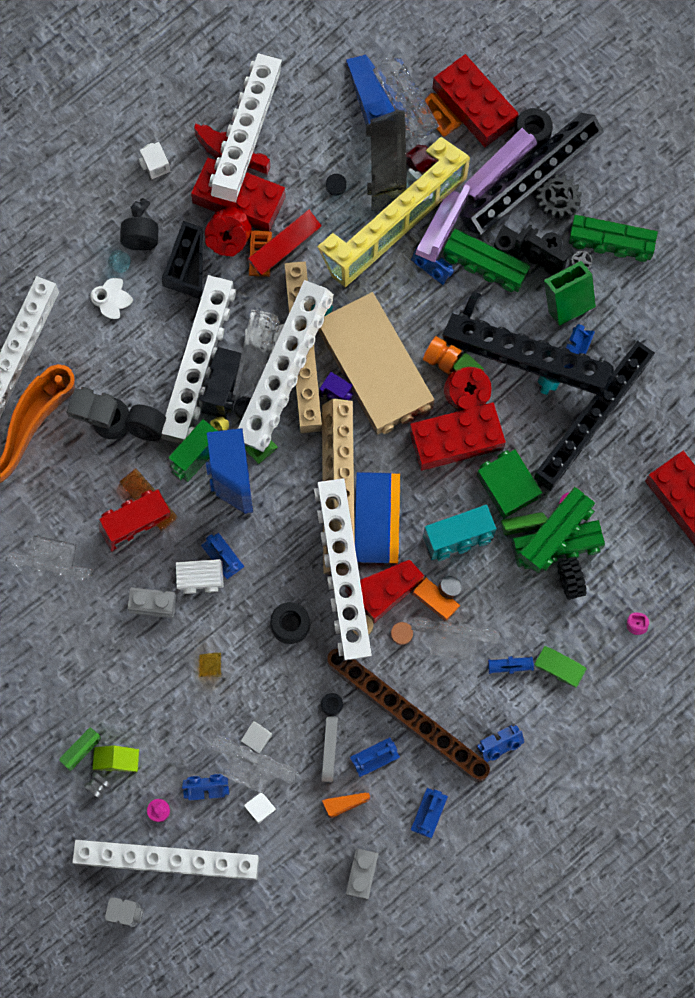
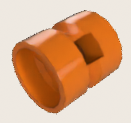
[423,336,462,375]

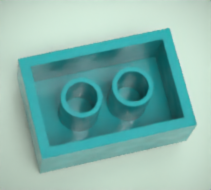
[423,505,496,561]

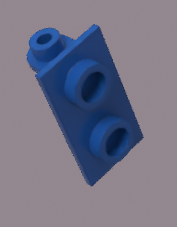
[411,246,455,285]
[564,324,595,369]
[201,532,245,579]
[477,725,525,762]
[350,738,400,777]
[182,774,229,801]
[411,788,448,839]

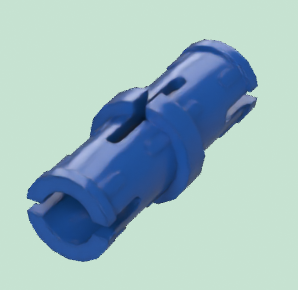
[488,656,534,674]

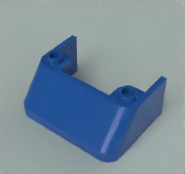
[206,428,253,514]

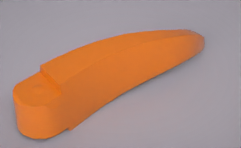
[0,364,75,483]

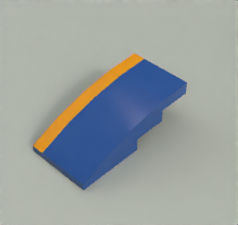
[355,472,400,563]

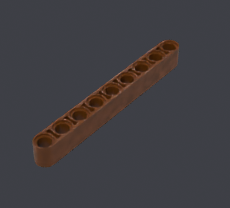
[327,648,490,782]

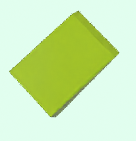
[93,745,139,772]

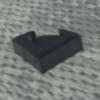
[131,198,151,217]
[463,292,481,318]

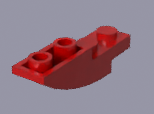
[194,123,271,175]

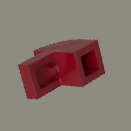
[402,144,438,175]

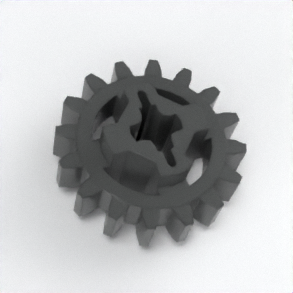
[535,174,582,220]

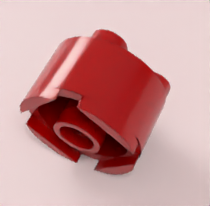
[205,207,252,257]
[444,367,492,410]

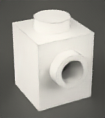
[139,142,171,180]

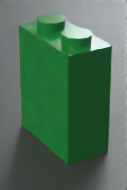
[544,261,596,326]
[168,419,217,482]
[477,449,542,519]

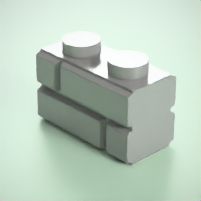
[128,587,176,618]
[346,848,378,900]
[105,897,144,927]

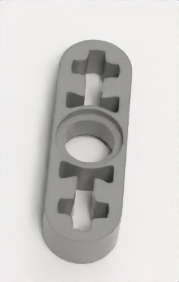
[322,717,338,783]

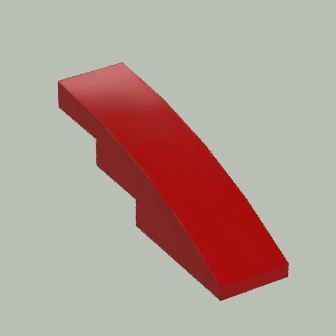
[247,209,322,276]

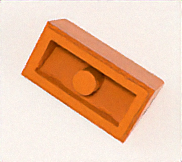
[417,92,462,137]
[412,578,460,622]

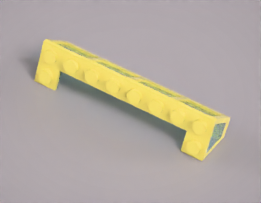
[317,137,470,288]

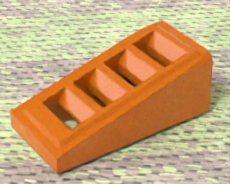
[249,231,272,277]
[322,793,370,818]

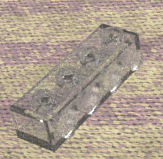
[233,309,280,399]

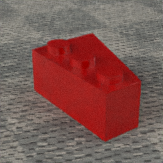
[99,489,171,552]
[345,559,424,624]

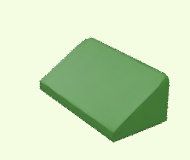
[501,512,548,536]
[59,728,101,771]

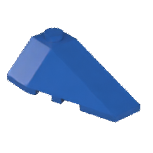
[346,55,408,134]

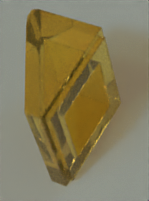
[199,652,222,677]

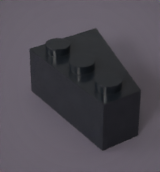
[162,221,203,299]
[199,347,246,419]

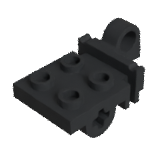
[494,224,569,275]

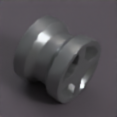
[570,250,593,271]
[83,772,112,800]

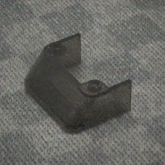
[366,110,407,211]

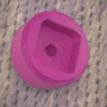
[626,612,649,635]
[147,799,170,822]

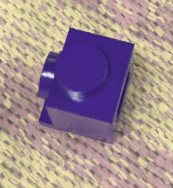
[319,372,354,401]

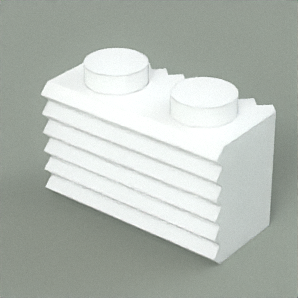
[176,559,224,594]

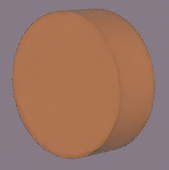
[391,622,413,645]

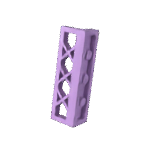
[462,128,537,201]
[415,184,471,262]

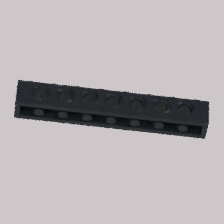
[459,113,604,235]
[443,313,614,397]
[534,340,655,491]

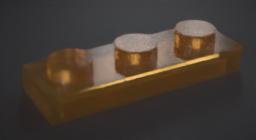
[119,468,178,532]

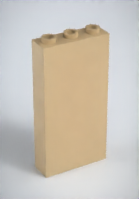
[318,292,434,435]

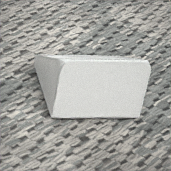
[241,721,272,754]
[244,792,276,824]

